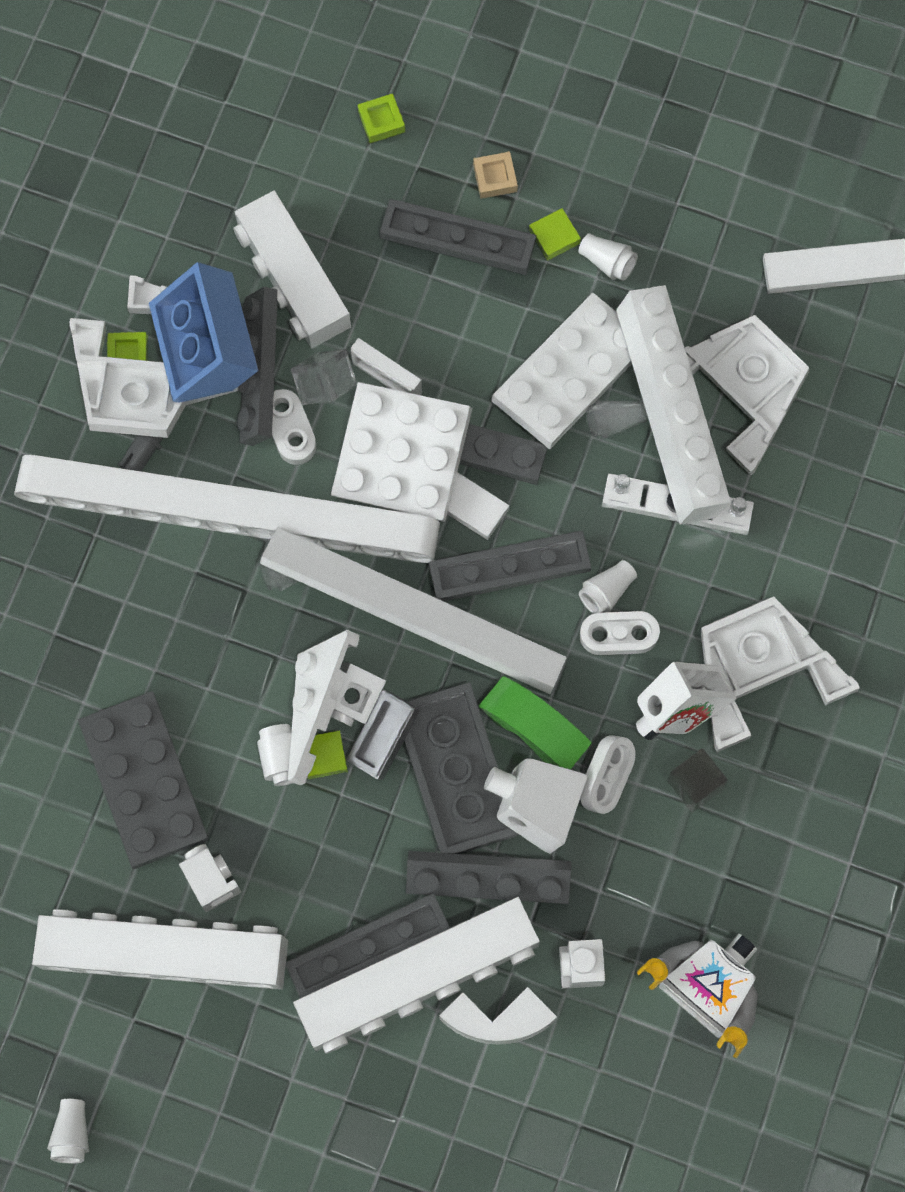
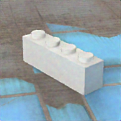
[233,190,351,349]

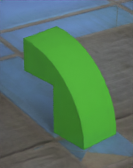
[479,676,592,770]

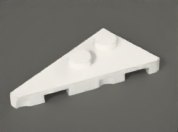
[288,630,359,785]

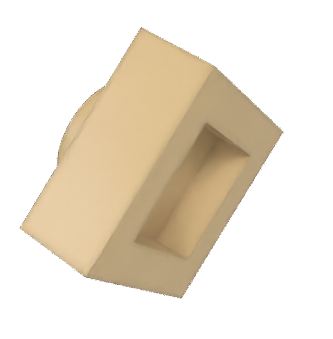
[473,152,518,199]

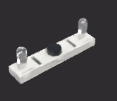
[602,474,754,535]

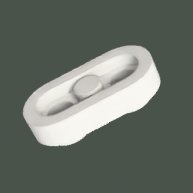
[272,389,316,465]
[580,611,660,655]
[580,735,636,814]

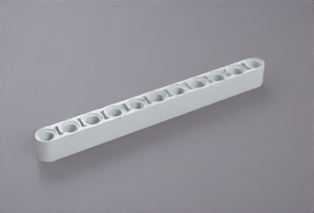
[14,455,440,563]

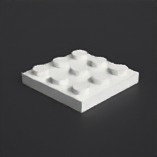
[331,382,472,522]

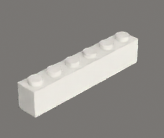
[616,285,731,525]
[293,897,540,1054]
[32,910,288,990]

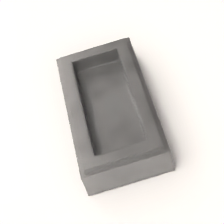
[346,690,420,780]

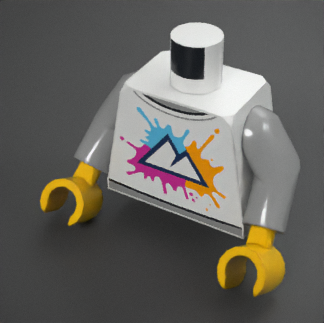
[637,934,758,1058]

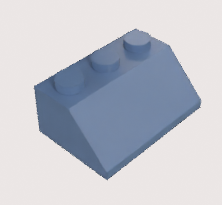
[149,262,258,403]

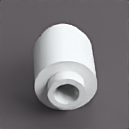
[257,724,293,786]

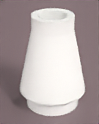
[578,233,638,281]
[579,560,637,614]
[47,1099,89,1164]

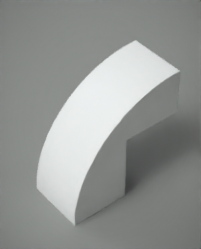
[439,987,557,1045]

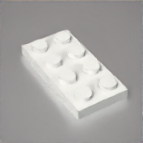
[492,293,632,449]

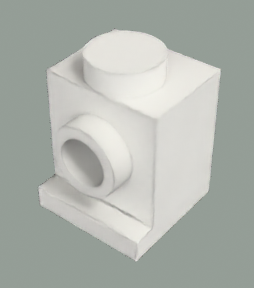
[331,662,386,727]
[179,844,242,912]
[559,939,605,989]

